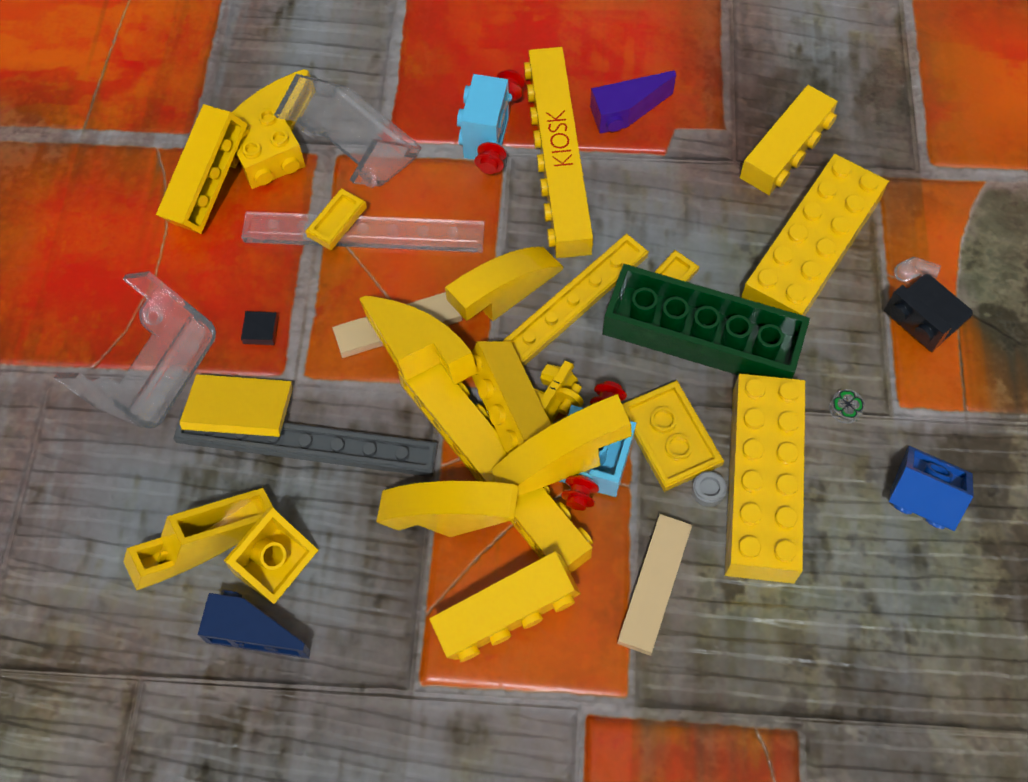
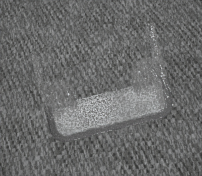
[274,74,422,188]
[54,271,216,429]

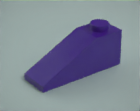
[590,70,676,133]

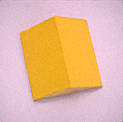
[224,506,318,604]

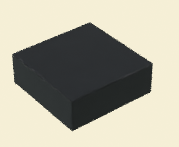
[241,311,278,345]

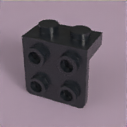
[884,274,973,352]

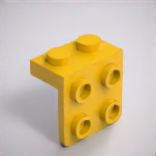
[236,105,305,189]

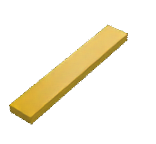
[503,233,649,367]

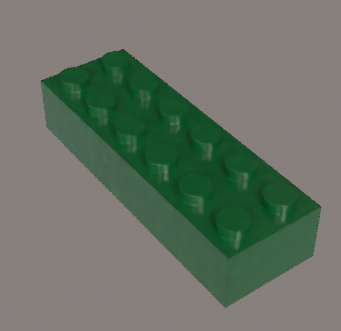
[602,264,810,379]

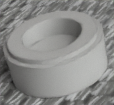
[692,471,727,507]

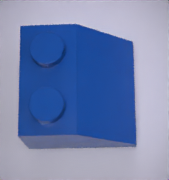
[888,446,974,531]

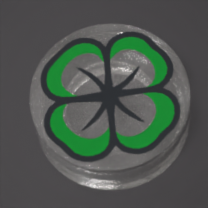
[829,389,865,424]

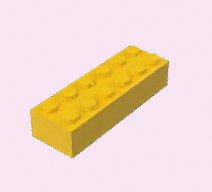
[741,153,889,316]
[725,374,805,584]

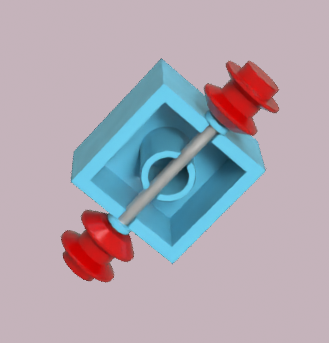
[457,70,525,174]
[559,381,636,511]

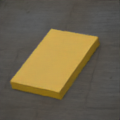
[180,374,293,437]
[622,380,724,492]

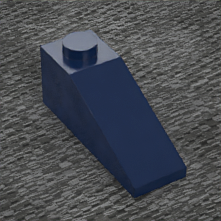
[198,590,310,659]

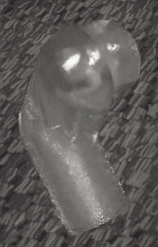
[894,257,941,282]

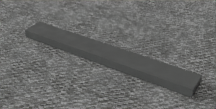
[173,409,438,477]

